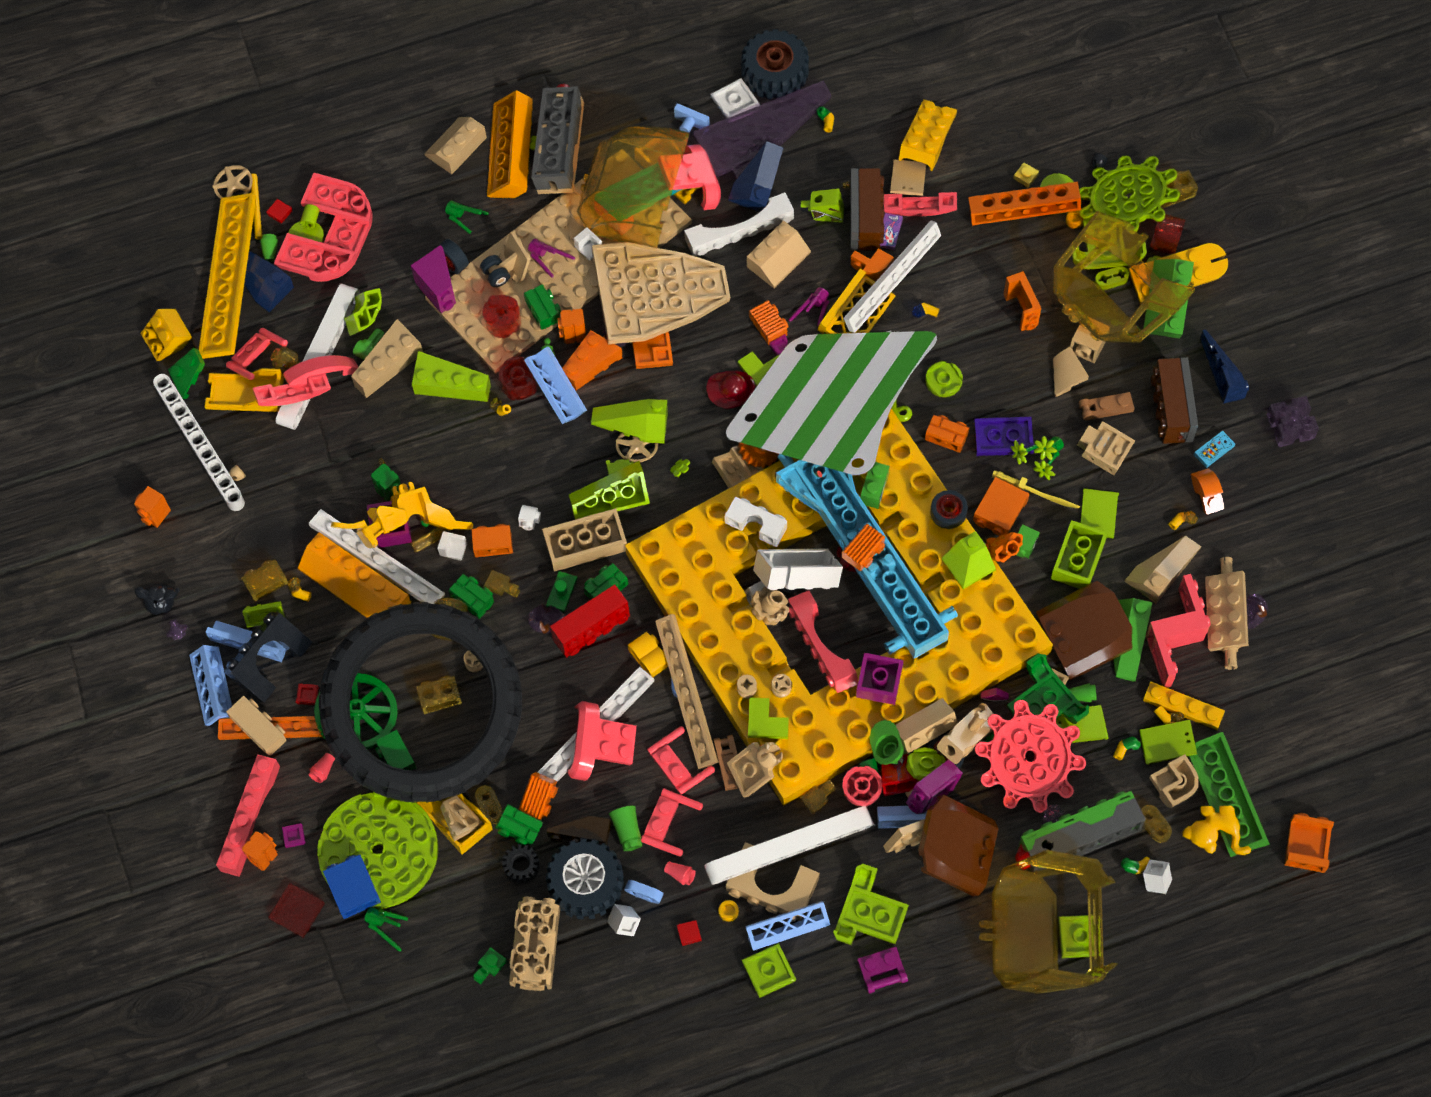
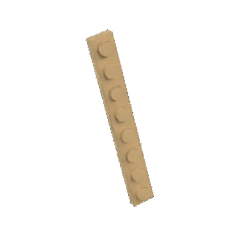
[655,614,718,769]

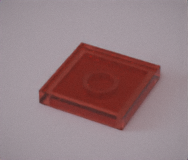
[268,884,325,938]

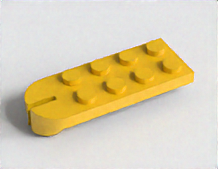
[1128,243,1228,304]

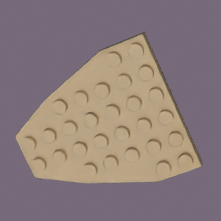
[592,242,730,344]

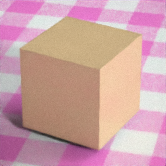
[1071,317,1109,364]

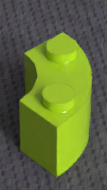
[344,288,382,336]

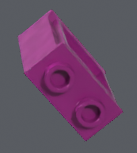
[906,759,963,814]

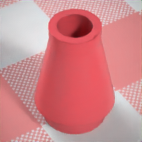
[309,753,335,783]
[664,861,696,885]

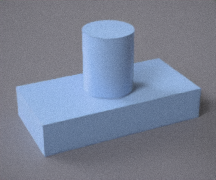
[674,103,710,134]

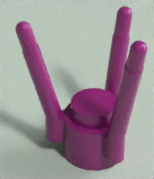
[528,238,575,278]
[789,287,829,326]

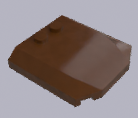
[1036,581,1133,680]
[919,795,998,896]

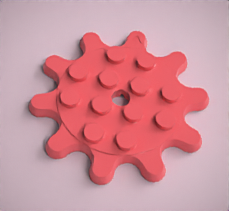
[975,700,1086,813]

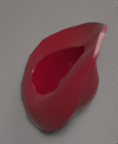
[706,371,755,409]

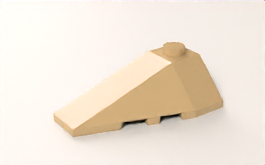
[1125,536,1201,603]

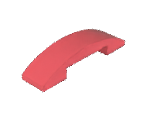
[884,192,957,216]
[283,355,359,386]
[253,374,331,406]

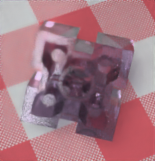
[1267,396,1319,447]

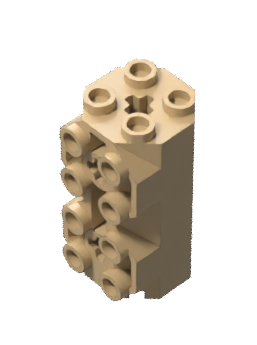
[509,896,560,991]

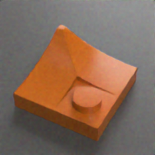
[632,332,673,369]

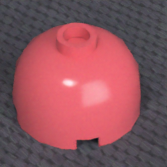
[842,766,882,807]

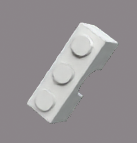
[725,497,787,547]

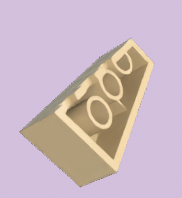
[351,319,423,398]

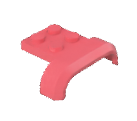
[658,144,721,210]
[567,701,636,781]

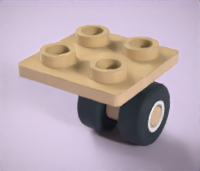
[480,232,531,288]

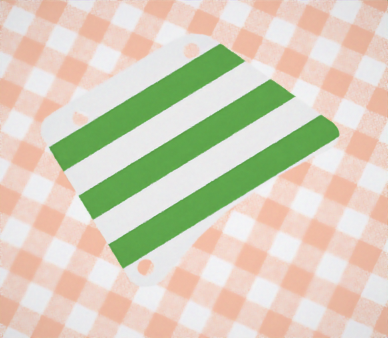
[726,331,937,475]

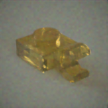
[484,570,520,598]
[800,780,835,814]

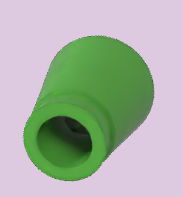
[260,234,278,262]
[1069,683,1097,702]

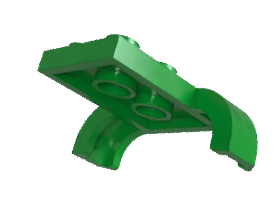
[1007,654,1089,724]

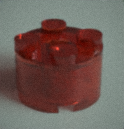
[1150,214,1185,254]
[482,295,522,338]
[499,356,538,400]

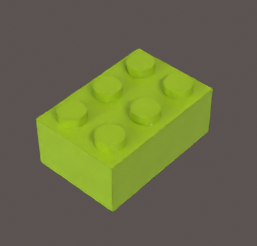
[1051,520,1108,589]

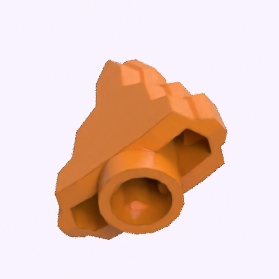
[985,532,1023,563]

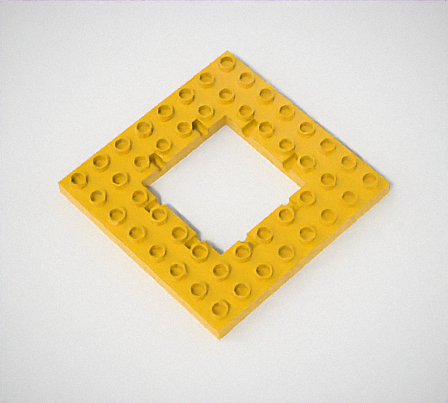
[625,409,1053,806]

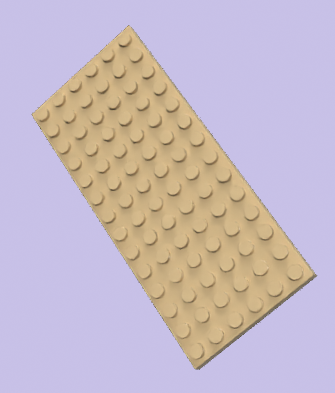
[425,149,692,374]

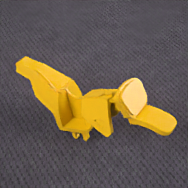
[331,482,473,548]

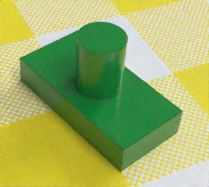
[546,571,578,613]

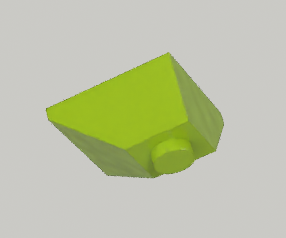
[942,531,996,590]

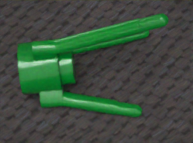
[445,200,489,234]
[365,907,408,951]

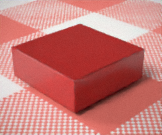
[266,199,293,224]
[296,684,319,705]
[677,920,702,946]

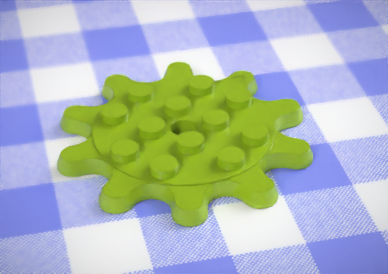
[1079,156,1180,234]

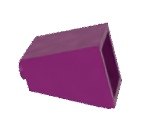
[411,245,456,313]

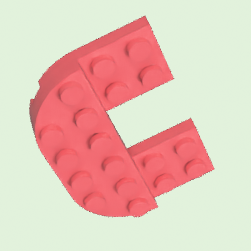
[274,173,373,282]

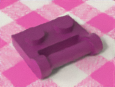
[857,947,908,994]

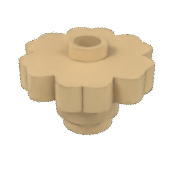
[750,587,789,625]

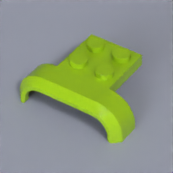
[1071,218,1147,269]
[833,864,909,945]

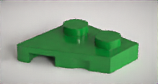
[168,348,205,399]

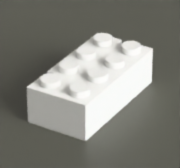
[753,549,843,590]

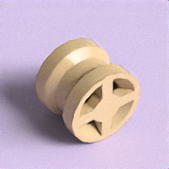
[464,650,483,672]
[772,674,791,698]
[737,675,757,699]

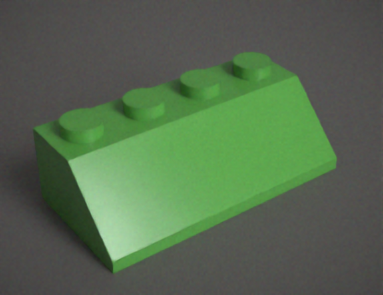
[1143,259,1194,339]

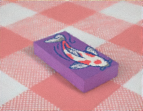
[880,213,903,250]

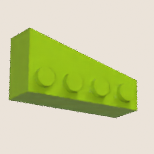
[412,351,491,402]
[569,461,650,520]

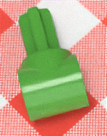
[353,329,385,360]

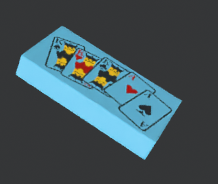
[1194,431,1235,468]

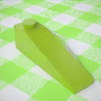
[591,399,668,443]

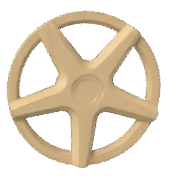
[213,165,253,199]
[616,433,658,462]

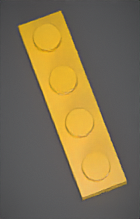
[1143,681,1225,730]

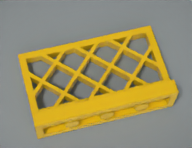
[817,268,896,334]

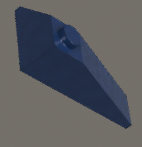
[728,141,783,212]
[244,251,294,312]
[1200,330,1249,404]

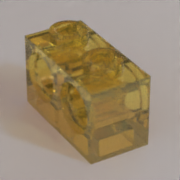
[1161,170,1198,208]
[416,676,462,714]

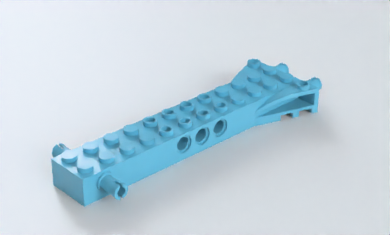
[776,454,958,659]

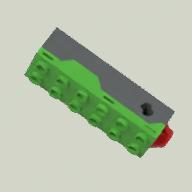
[1015,791,1146,876]

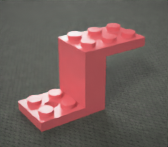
[1146,574,1211,688]

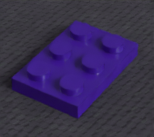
[974,417,1034,456]

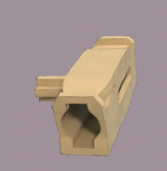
[937,703,994,764]

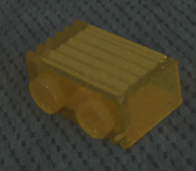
[242,559,288,602]

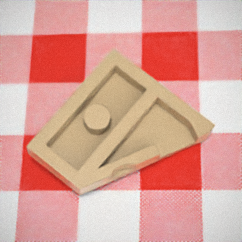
[440,796,483,841]

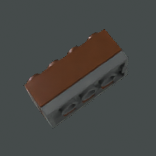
[850,168,884,251]
[1151,357,1198,444]

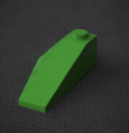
[1113,598,1152,682]

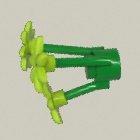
[1010,436,1064,480]

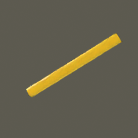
[251,174,262,240]

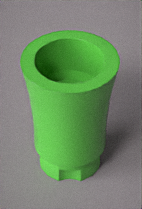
[609,806,642,852]

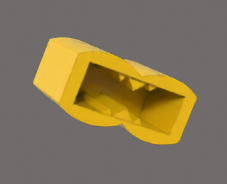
[628,632,668,677]

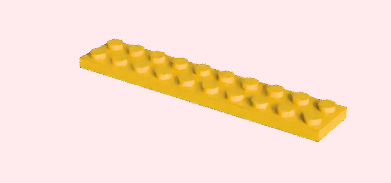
[199,193,256,359]

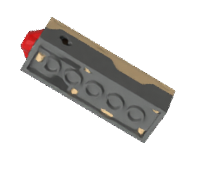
[531,84,584,194]

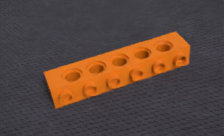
[968,182,1081,225]

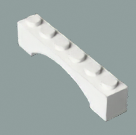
[684,193,794,256]

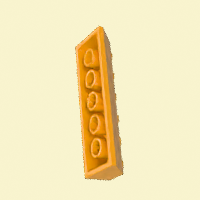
[487,90,533,198]
[298,532,411,618]

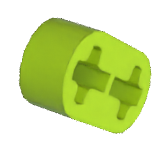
[1094,266,1129,290]

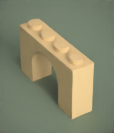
[726,842,820,922]

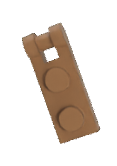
[1079,392,1135,421]
[713,735,739,791]

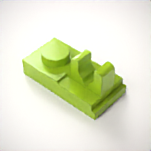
[243,601,285,628]

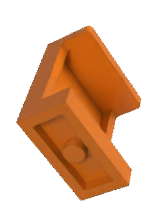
[1004,271,1041,331]
[973,477,1029,536]
[1284,813,1334,873]

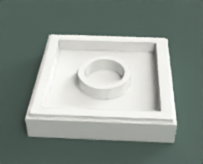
[711,78,760,123]

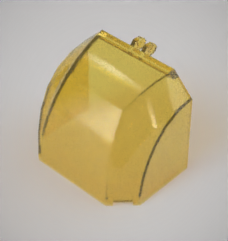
[577,126,690,248]

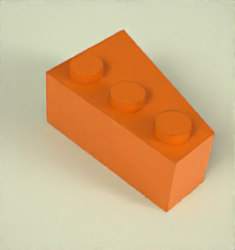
[562,330,623,391]

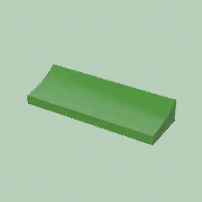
[1190,732,1270,857]

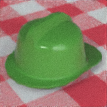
[870,720,904,765]

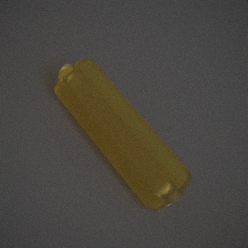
[411,527,447,552]

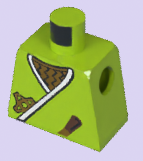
[801,189,845,222]

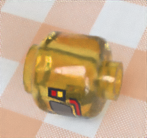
[271,346,300,372]

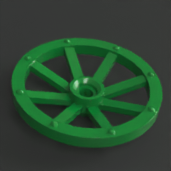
[314,673,397,750]

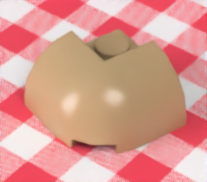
[1149,755,1199,808]

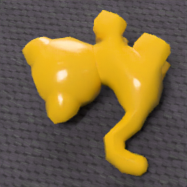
[1182,806,1251,855]

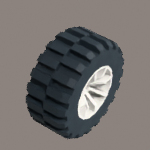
[546,838,624,920]

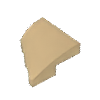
[1053,346,1089,397]

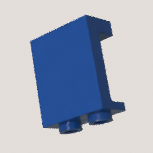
[323,855,381,919]

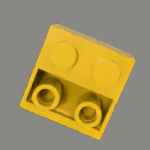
[141,309,192,361]

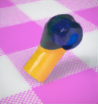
[912,303,940,318]

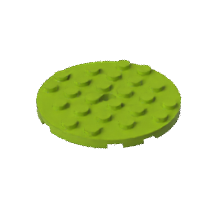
[317,791,438,909]

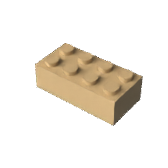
[542,508,627,572]

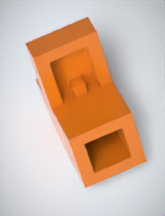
[851,248,894,281]
[1191,468,1224,514]

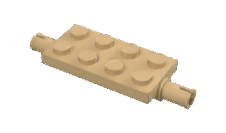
[1205,557,1249,670]

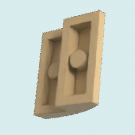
[712,446,764,488]

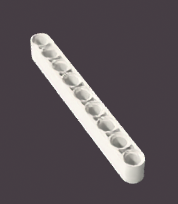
[276,284,359,430]
[153,374,245,511]
[704,806,874,885]

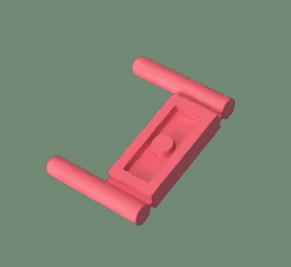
[226,328,288,380]
[647,726,715,795]
[641,788,703,857]

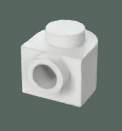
[518,505,541,530]

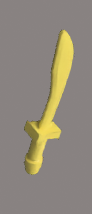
[992,470,1080,508]

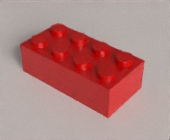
[550,585,630,658]

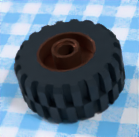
[741,29,809,100]

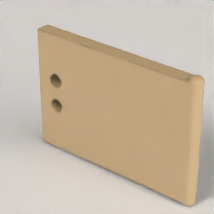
[890,159,927,196]

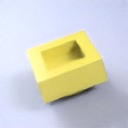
[1013,163,1039,188]

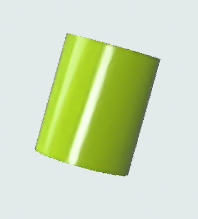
[300,204,320,229]

